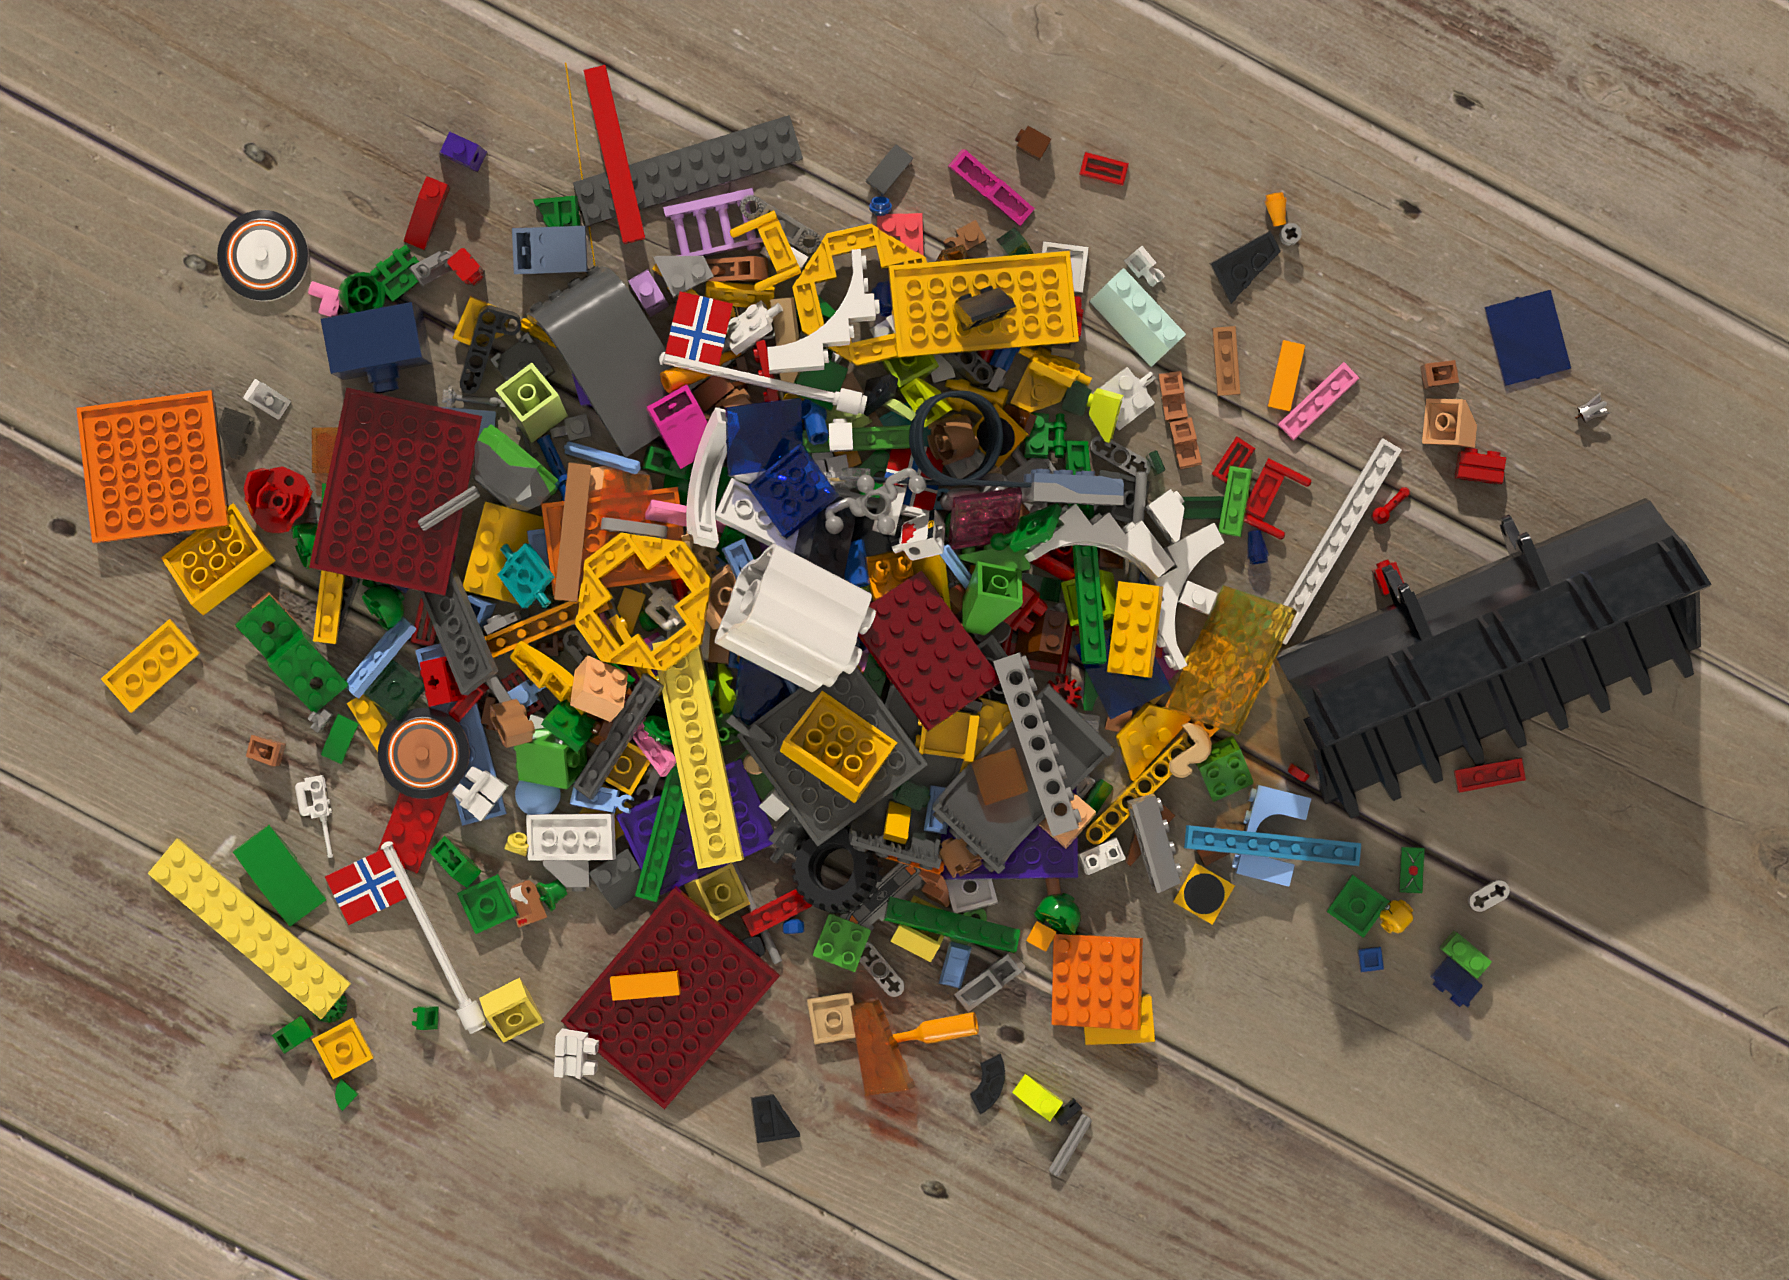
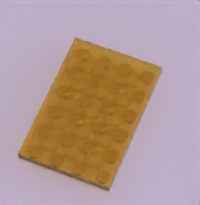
[1165,585,1297,735]

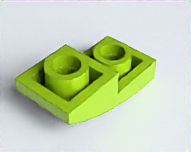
[713,663,736,714]

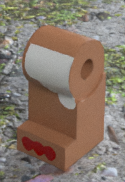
[510,880,547,928]

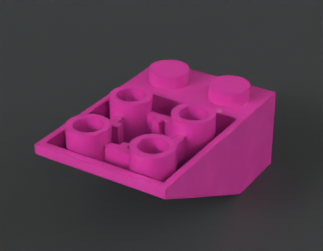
[646,385,708,469]

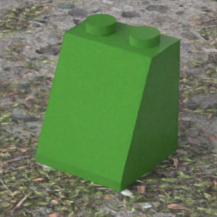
[962,561,1023,635]
[514,729,588,789]

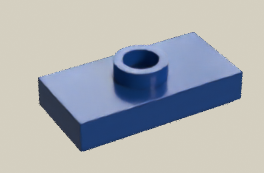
[844,539,870,587]

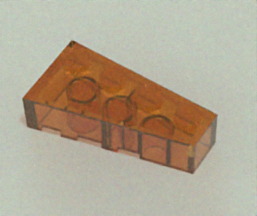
[850,999,915,1096]

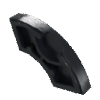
[970,1053,1005,1114]

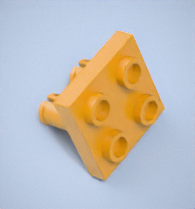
[866,551,914,601]

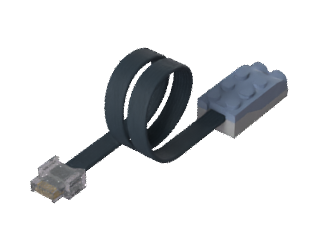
[825,390,1124,506]

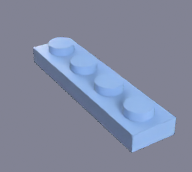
[346,616,417,699]

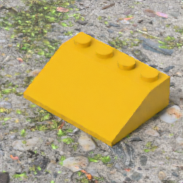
[463,502,544,608]
[161,503,276,616]
[780,691,897,803]

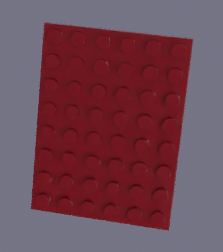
[309,387,482,596]
[561,886,780,1110]

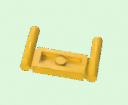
[730,211,802,292]

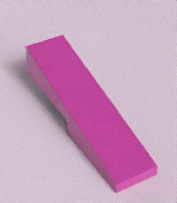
[948,149,1035,226]

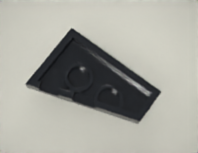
[1209,231,1281,304]

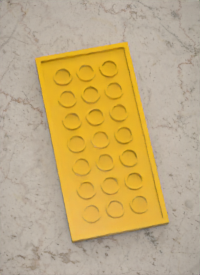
[888,251,1079,358]

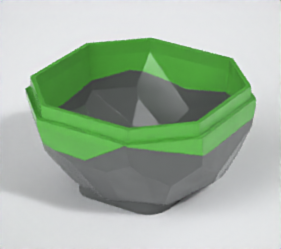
[474,424,560,511]

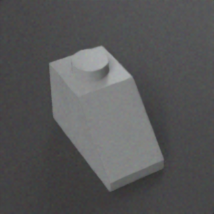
[543,860,591,892]

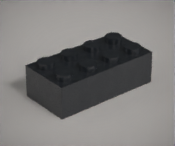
[794,490,856,579]

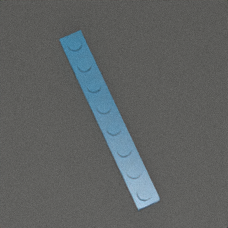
[1184,825,1361,866]

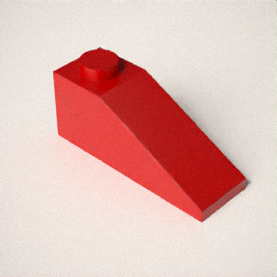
[403,176,450,250]

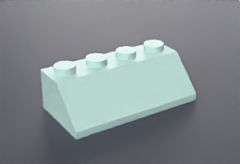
[1089,268,1186,367]

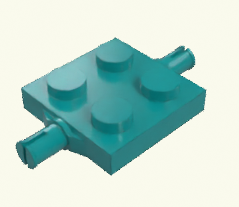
[497,543,555,608]

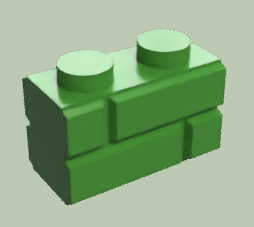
[1439,931,1492,979]

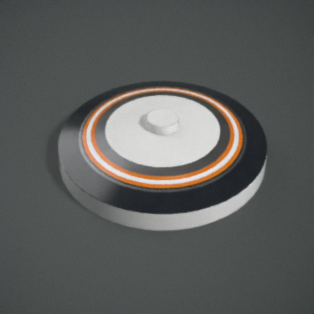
[217,210,309,301]

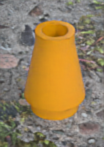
[1264,192,1287,226]

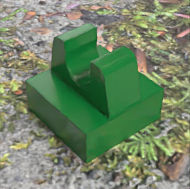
[412,1006,439,1030]

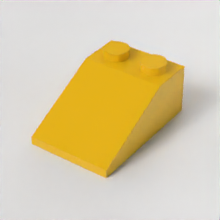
[1084,994,1155,1045]

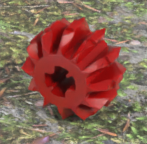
[1047,675,1082,708]

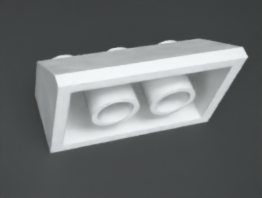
[1145,489,1185,545]

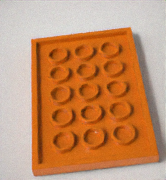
[541,487,684,595]

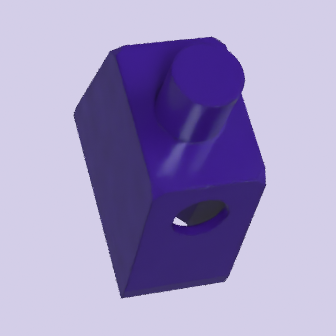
[439,132,487,172]

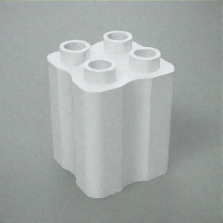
[715,543,876,692]

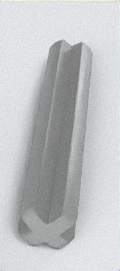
[418,486,480,531]
[1049,1114,1092,1176]

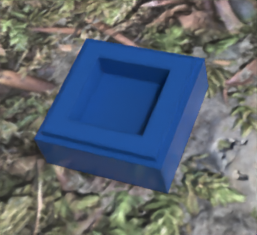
[1358,946,1384,972]

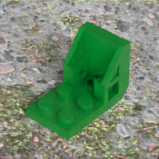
[541,655,636,752]

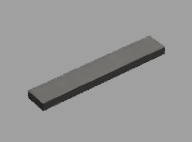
[573,673,664,800]

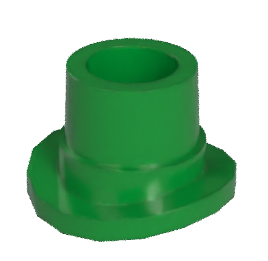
[535,879,567,912]

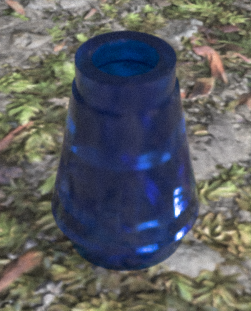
[1247,530,1269,565]

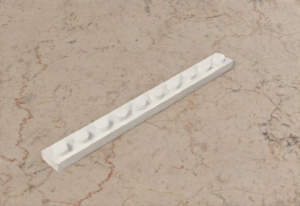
[1266,438,1402,645]

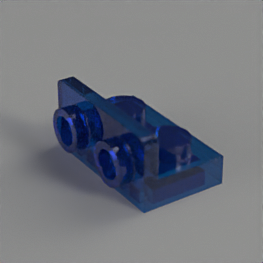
[1430,956,1483,1008]

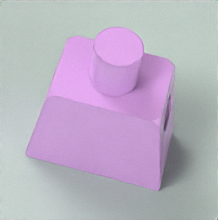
[628,269,669,317]

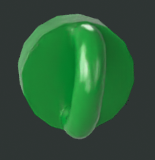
[639,609,660,632]

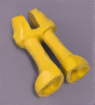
[945,379,1009,416]

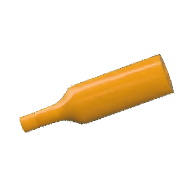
[660,350,741,393]
[893,1012,979,1044]

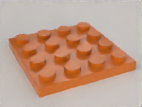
[1052,934,1143,1030]

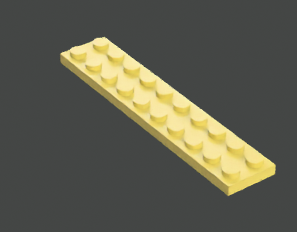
[652,641,744,869]
[148,838,351,1019]

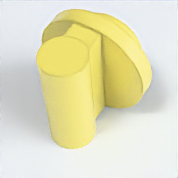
[504,833,529,857]

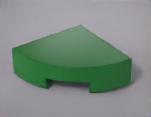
[335,1078,359,1111]

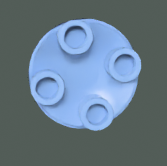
[515,780,561,815]

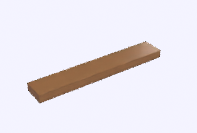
[554,463,591,602]

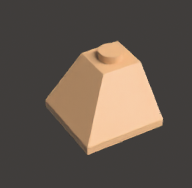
[1422,398,1477,448]

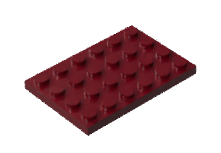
[858,570,1000,732]

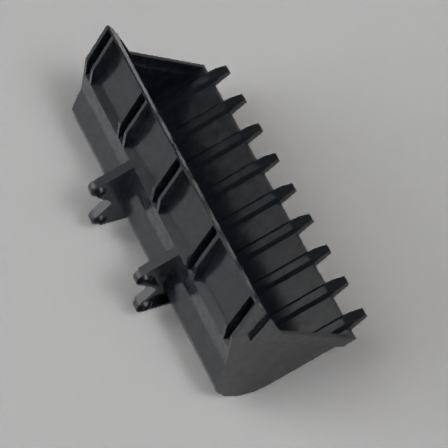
[1272,498,1712,819]

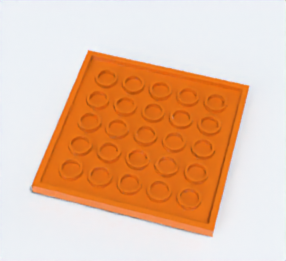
[76,390,229,543]

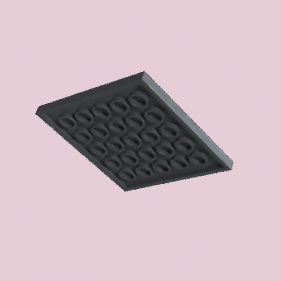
[737,667,929,846]

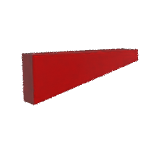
[448,683,489,723]

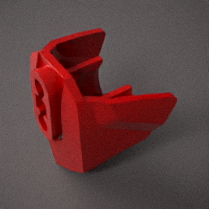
[244,466,313,533]

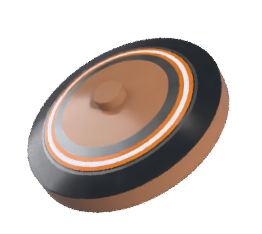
[378,708,470,799]

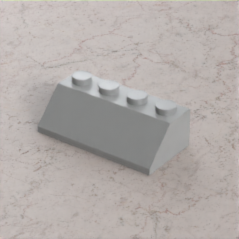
[1126,794,1182,893]

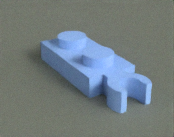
[570,782,634,814]

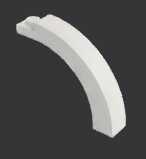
[686,407,739,549]

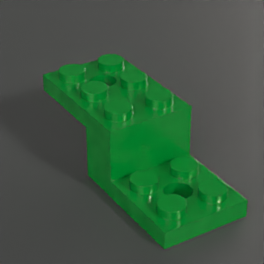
[235,595,349,713]

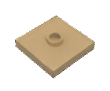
[807,992,860,1045]

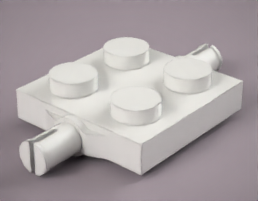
[722,300,783,356]
[1089,367,1156,431]

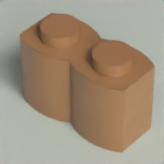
[490,699,535,748]

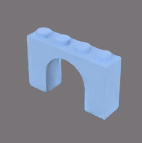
[1232,784,1311,887]

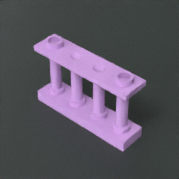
[663,188,764,257]

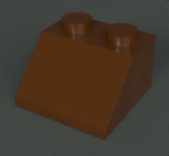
[1014,610,1068,665]

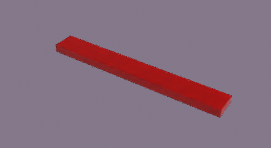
[583,65,646,244]

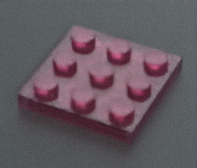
[948,487,1023,549]

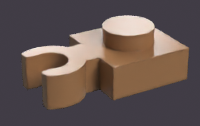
[944,220,986,255]

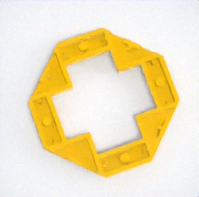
[792,224,927,366]
[575,533,712,671]

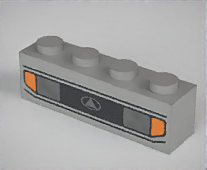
[840,863,925,931]

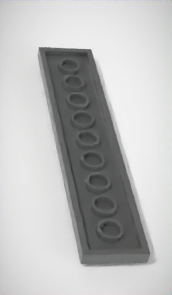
[573,115,803,227]

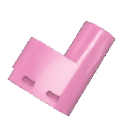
[308,281,341,317]

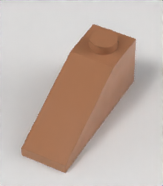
[704,256,768,283]

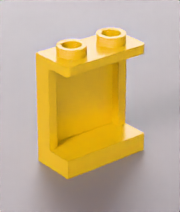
[915,711,980,762]

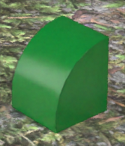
[272,1016,314,1054]

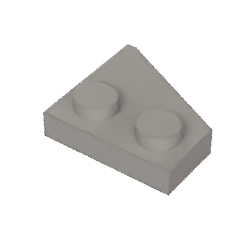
[653,256,714,298]
[483,608,530,635]

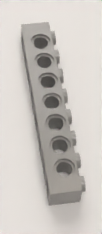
[993,652,1082,837]

